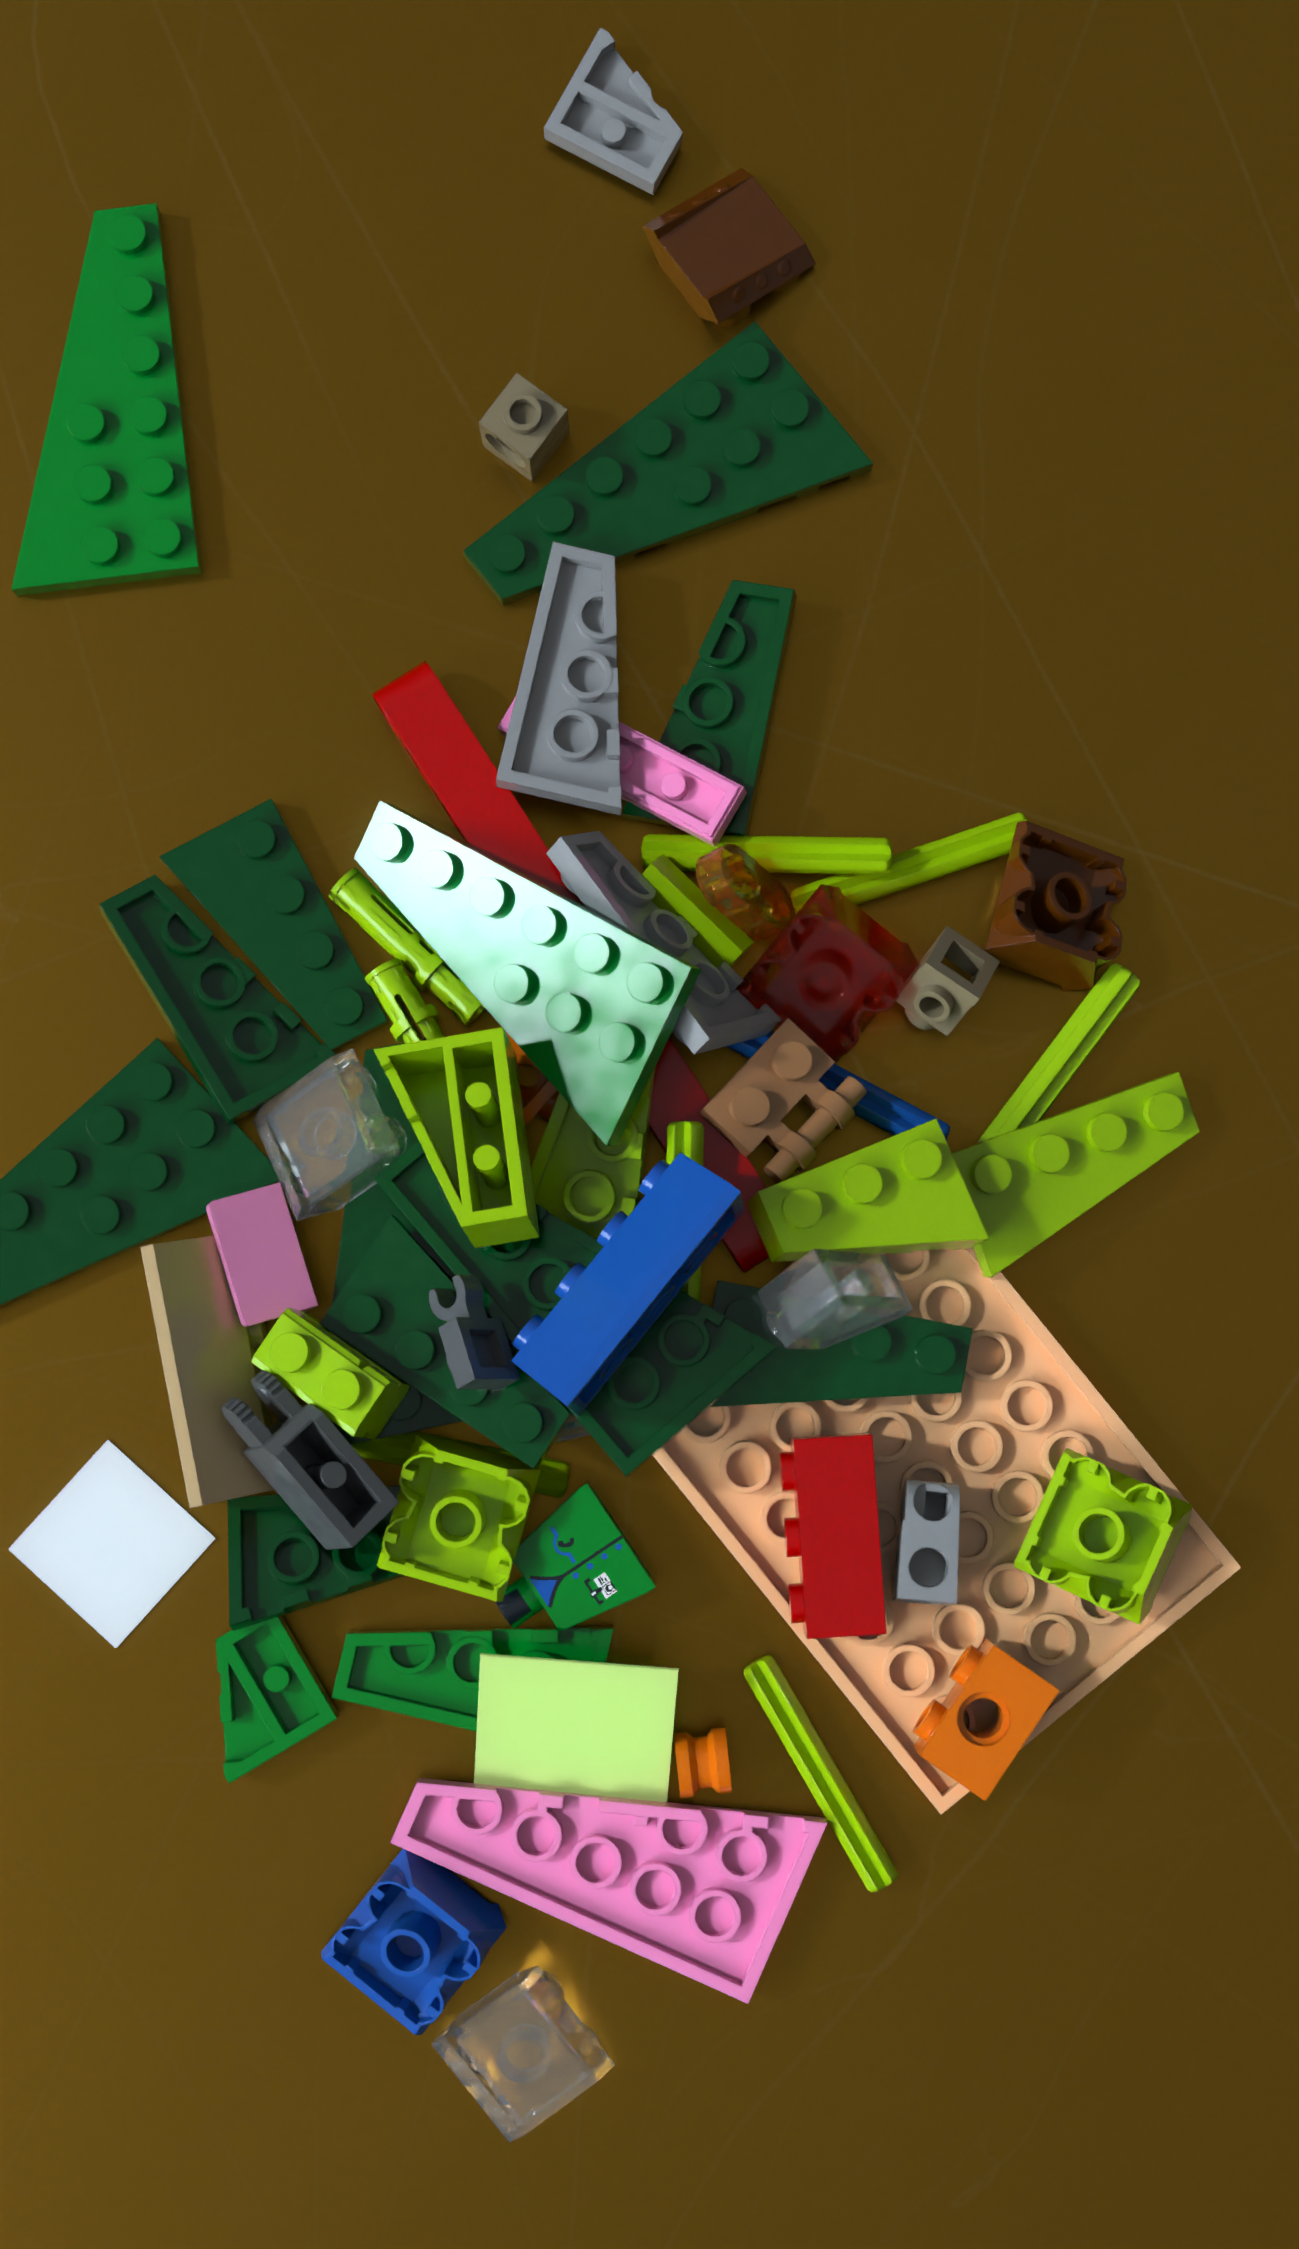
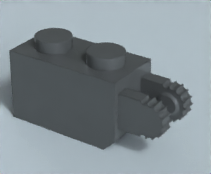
[221,1370,399,1550]

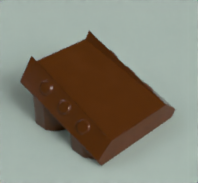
[643,168,816,327]
[985,821,1127,991]

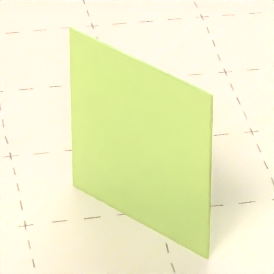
[474,1653,679,1805]

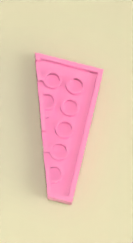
[390,1778,828,2004]

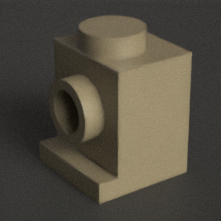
[895,926,1000,1036]

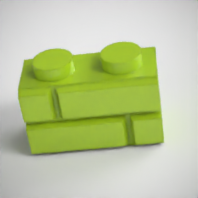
[251,1308,410,1439]

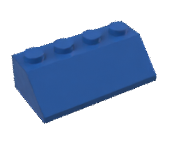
[511,1152,744,1416]

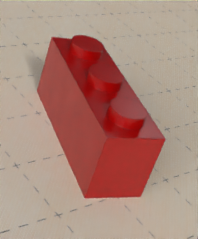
[779,1432,887,1639]

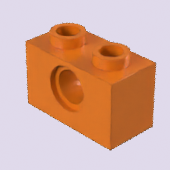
[912,1638,1060,1801]

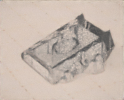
[253,1049,407,1221]
[431,1966,615,2143]

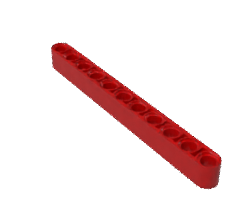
[372,661,769,1273]

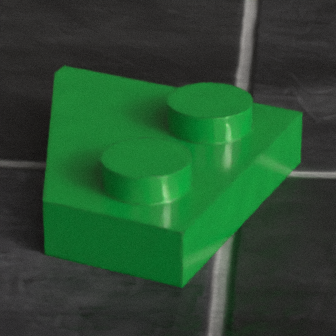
[215,1616,340,1783]

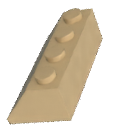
[140,1236,274,1508]

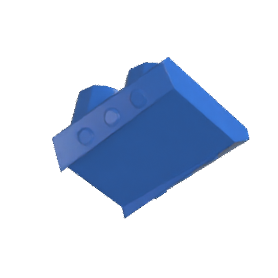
[321,1849,507,2035]

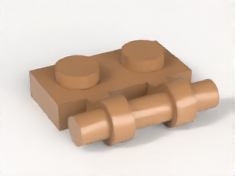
[699,1018,867,1184]

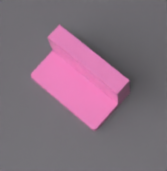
[206,1182,318,1327]

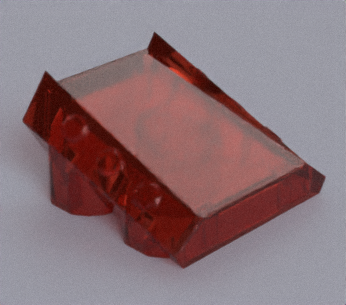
[736,884,919,1064]

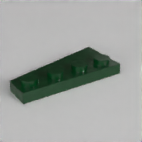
[622,580,797,836]
[159,799,390,1052]
[710,1280,973,1407]

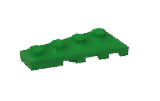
[331,1626,614,1731]

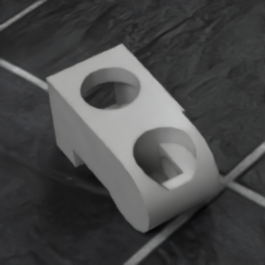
[891,1479,960,1606]

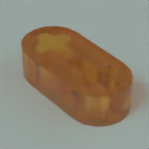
[696,844,795,941]

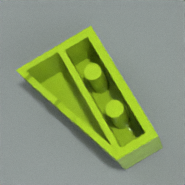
[373,1027,540,1248]
[746,1119,989,1262]

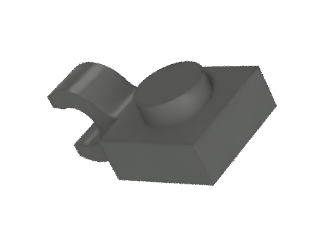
[429,1274,520,1390]

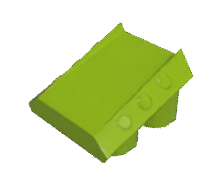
[377,1434,541,1602]
[1014,1448,1193,1625]

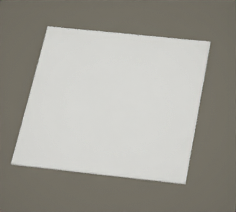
[8,1440,216,1648]

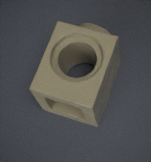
[479,373,570,482]

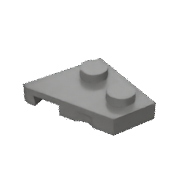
[544,28,683,195]

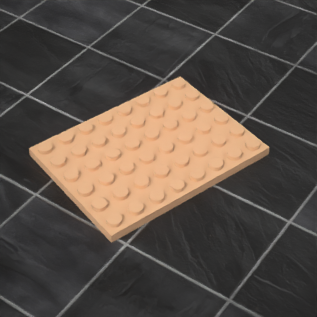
[653,1247,1241,1815]

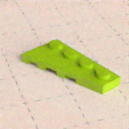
[951,1072,1200,1277]

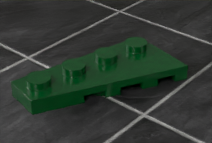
[99,875,340,1126]
[319,1215,573,1469]
[227,1486,405,1631]

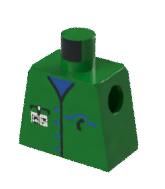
[495,1480,656,1631]

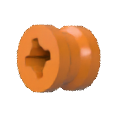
[673,1727,732,1798]

